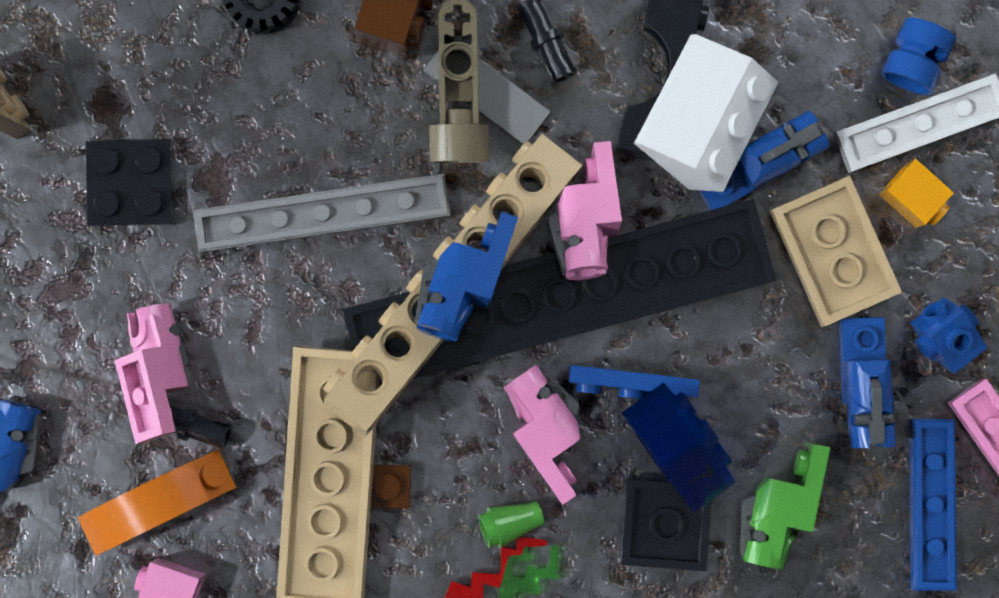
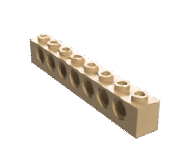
[323,134,582,437]

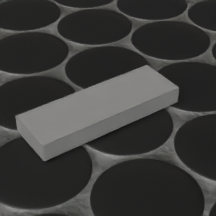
[424,39,551,145]

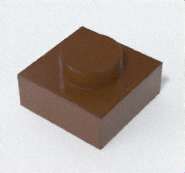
[371,464,411,509]

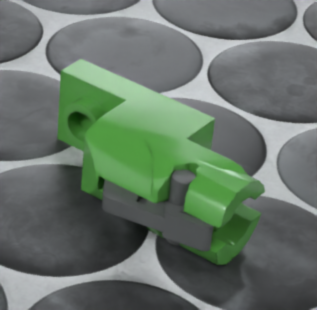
[740,442,830,569]

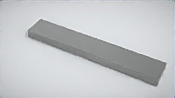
[192,174,451,253]

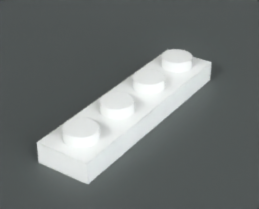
[834,74,999,173]

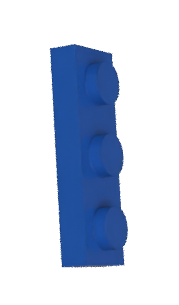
[568,365,700,404]

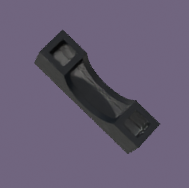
[615,0,709,161]

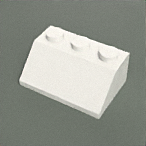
[634,34,778,192]

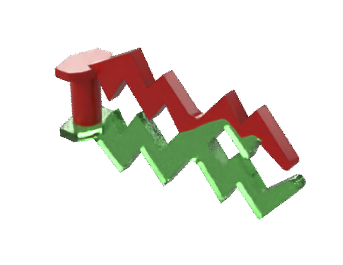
[444,537,559,598]

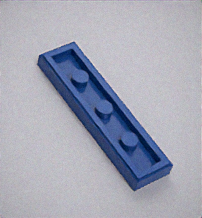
[909,419,957,591]

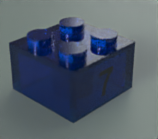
[622,382,736,513]

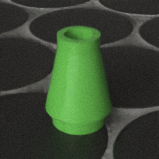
[478,501,544,549]

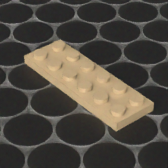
[276,346,380,598]

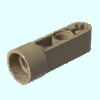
[429,0,489,163]

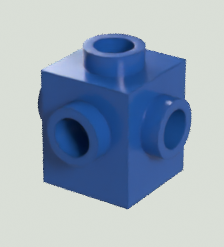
[910,297,987,374]

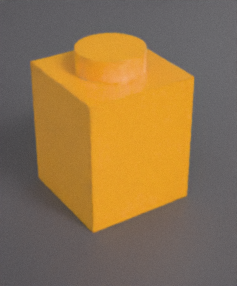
[878,158,954,228]

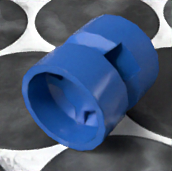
[881,17,957,96]

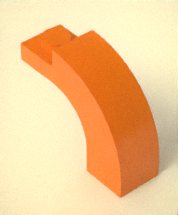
[77,450,237,556]

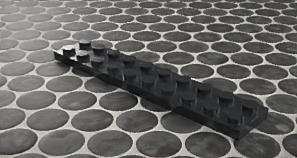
[342,198,777,387]

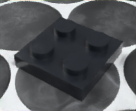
[85,139,175,227]
[620,478,713,571]

